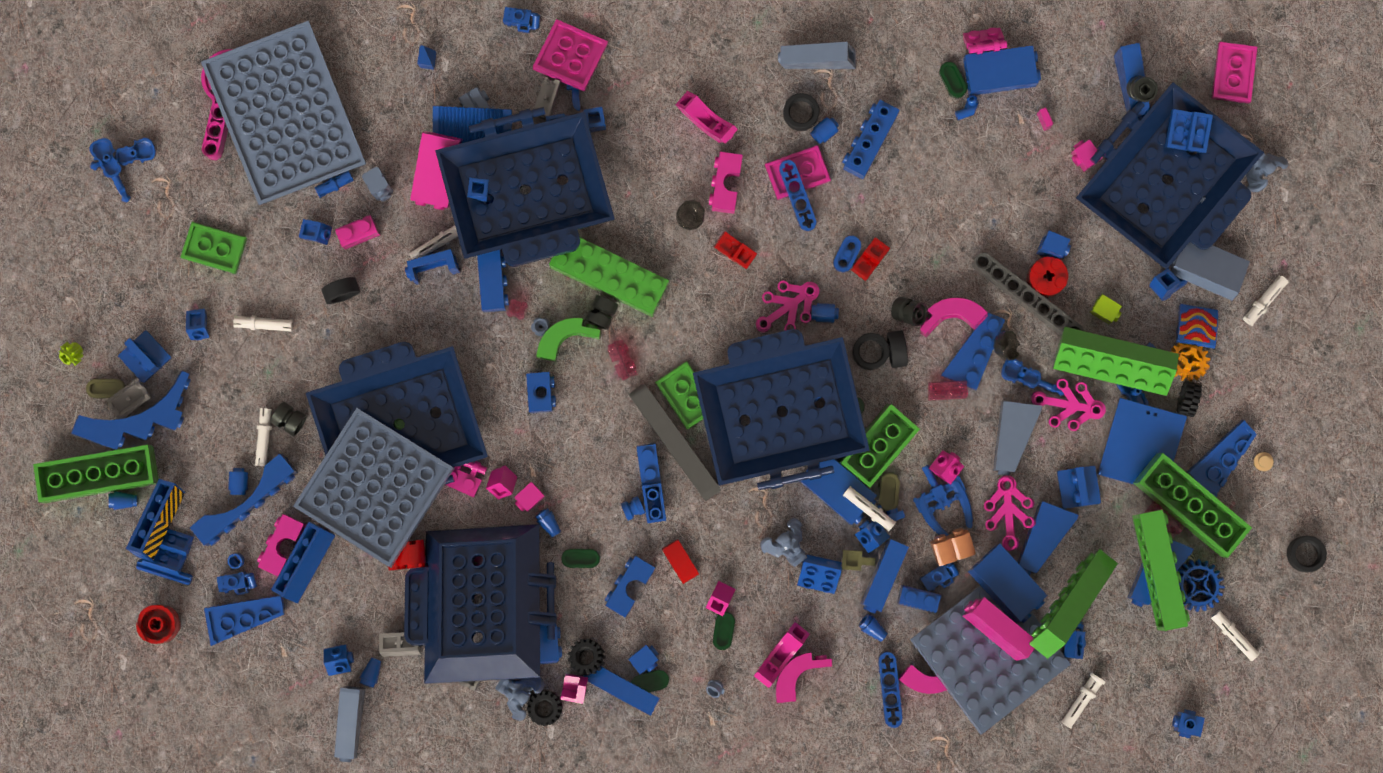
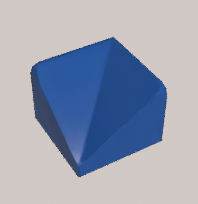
[418,45,436,70]
[467,177,489,202]

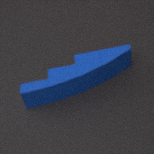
[584,666,660,716]

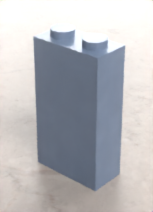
[1170,242,1250,301]

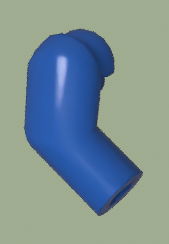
[955,95,978,120]

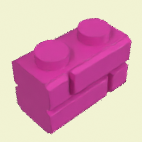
[335,215,380,250]

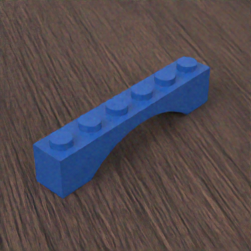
[190,453,297,546]

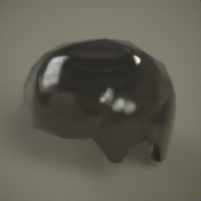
[676,200,705,231]
[993,330,1020,360]

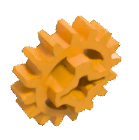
[1171,343,1210,381]

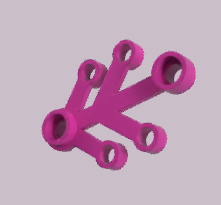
[756,281,819,333]
[1031,378,1106,431]
[984,475,1036,551]

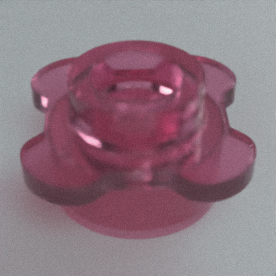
[506,299,528,320]

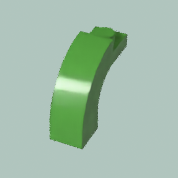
[536,318,601,362]

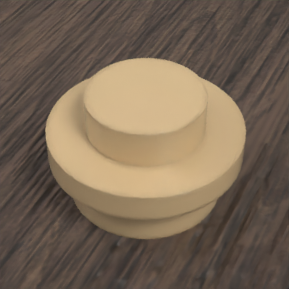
[1254,452,1274,471]

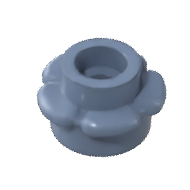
[531,317,550,336]
[706,680,725,698]

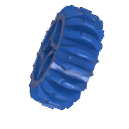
[1177,559,1225,612]

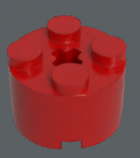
[1027,257,1068,298]
[387,540,426,571]
[136,605,181,644]

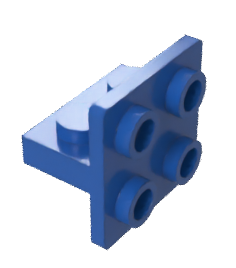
[118,330,172,383]
[1057,466,1101,509]
[797,554,842,594]

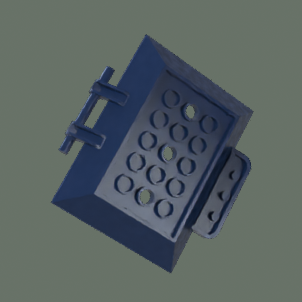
[1076,82,1264,270]
[435,107,615,267]
[693,329,870,490]
[306,342,488,485]
[404,524,557,684]

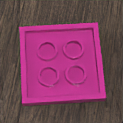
[533,19,608,92]

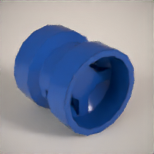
[620,496,645,521]

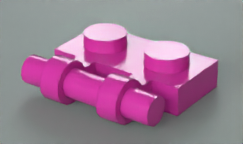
[963,28,1007,54]
[446,461,487,498]

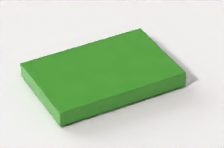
[180,222,247,274]
[655,361,703,430]

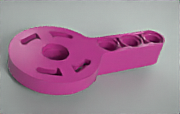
[201,49,233,160]

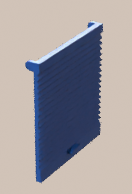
[433,105,512,143]
[1097,398,1187,485]

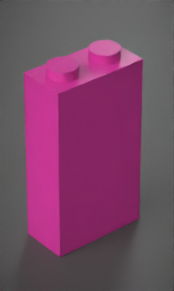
[410,131,463,210]
[963,597,1035,661]

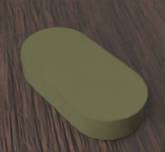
[86,379,125,399]
[879,473,900,511]

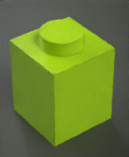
[1089,294,1122,324]

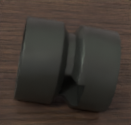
[1126,76,1158,102]
[585,295,619,330]
[891,296,928,326]
[270,401,307,436]

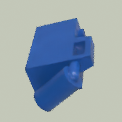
[503,7,540,33]
[919,562,959,592]
[217,572,257,595]
[1064,622,1086,659]

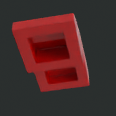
[713,231,757,269]
[851,237,890,281]
[662,539,699,584]

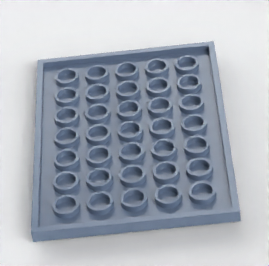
[201,21,366,205]

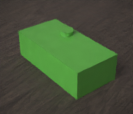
[838,404,920,488]

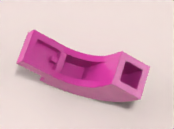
[675,91,738,144]
[920,298,988,338]
[754,622,810,688]
[775,652,832,703]
[898,664,947,694]

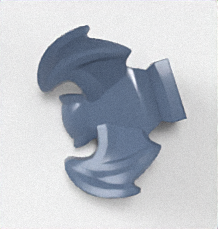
[1246,144,1289,192]
[760,518,807,567]
[495,677,545,721]

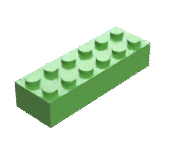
[549,238,669,317]
[1053,327,1179,396]
[33,445,159,503]
[1133,453,1252,558]
[1132,510,1190,631]
[1029,549,1118,659]

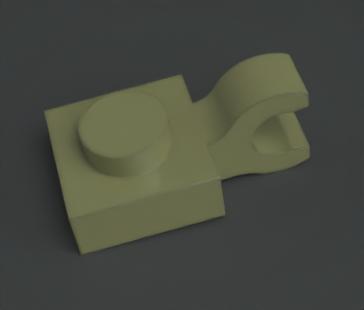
[842,550,876,571]

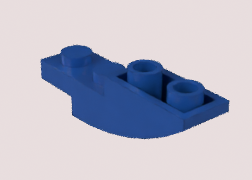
[636,443,666,523]

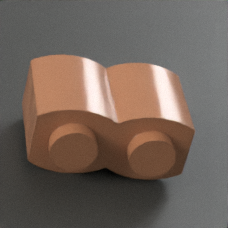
[930,528,976,566]

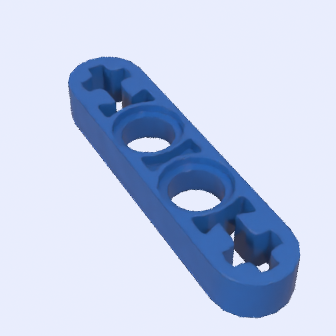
[779,160,817,231]
[878,652,903,728]

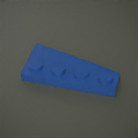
[941,313,1005,390]
[1187,420,1257,497]
[204,595,285,646]

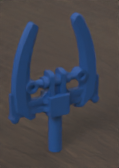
[913,464,973,536]

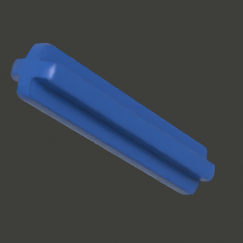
[136,559,193,585]

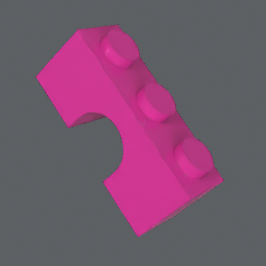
[709,152,743,214]
[257,514,307,576]

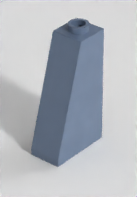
[778,42,856,69]
[993,401,1042,476]
[334,686,366,762]

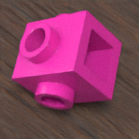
[929,450,964,485]

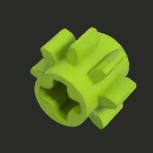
[59,342,84,366]

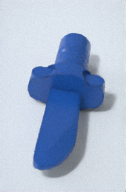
[566,85,580,111]

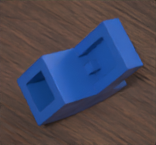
[1149,268,1187,301]

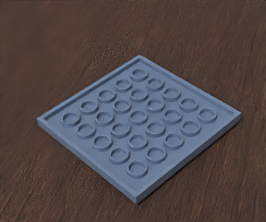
[293,408,455,568]
[910,586,1071,735]

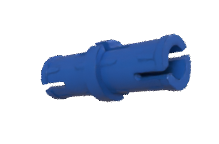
[314,171,354,198]

